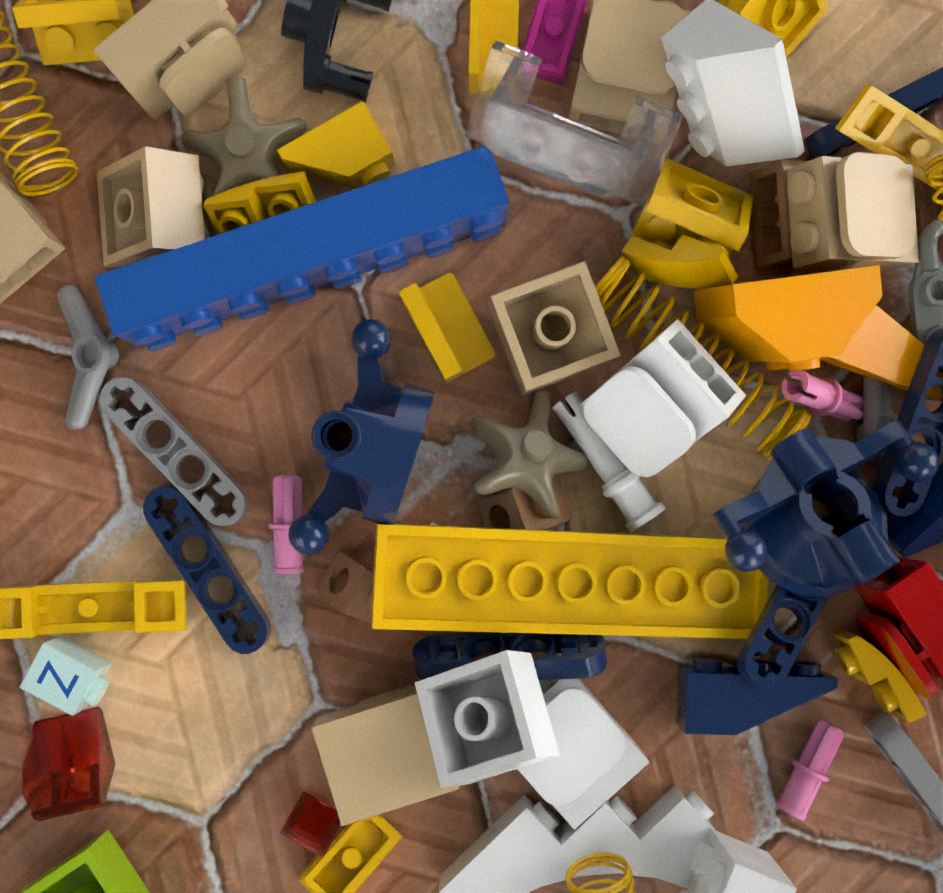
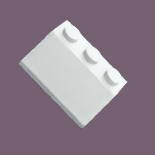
[661,0,805,167]

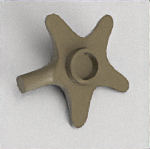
[182,77,307,198]
[470,391,590,519]

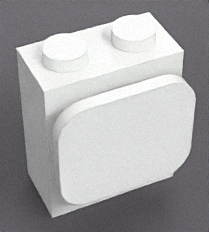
[580,319,746,478]
[518,679,650,830]

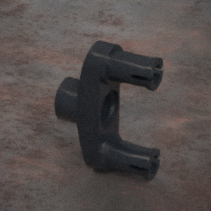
[281,0,392,103]

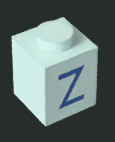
[19,636,112,716]

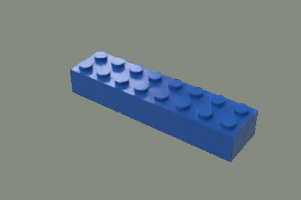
[94,144,509,351]

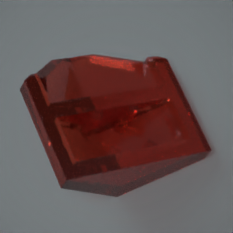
[22,707,116,821]

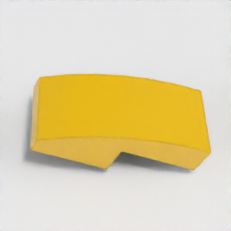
[203,171,316,235]
[622,234,738,288]
[833,629,927,723]

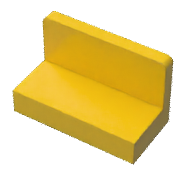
[469,0,519,95]
[398,273,495,383]

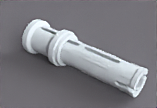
[552,391,666,533]

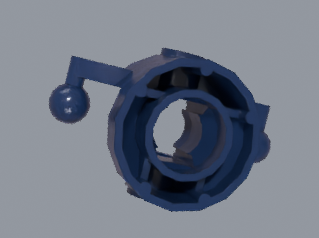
[288,319,435,555]
[713,420,940,598]

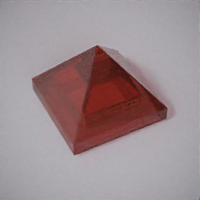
[280,791,341,858]

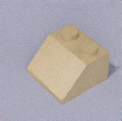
[97,146,207,268]
[487,261,621,396]

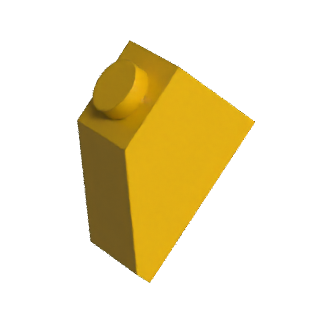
[277,101,396,189]

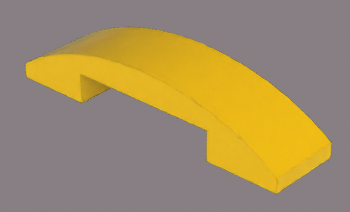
[835,82,943,194]
[0,580,187,639]

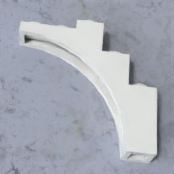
[439,785,715,893]

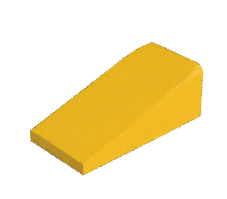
[297,814,403,893]

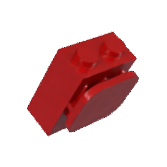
[853,556,943,699]

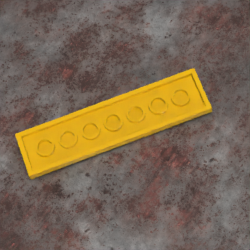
[370,523,769,639]

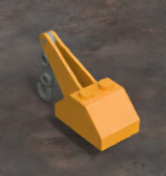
[693,219,943,401]

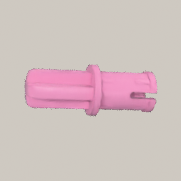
[781,370,864,422]
[268,475,304,574]
[776,720,844,821]

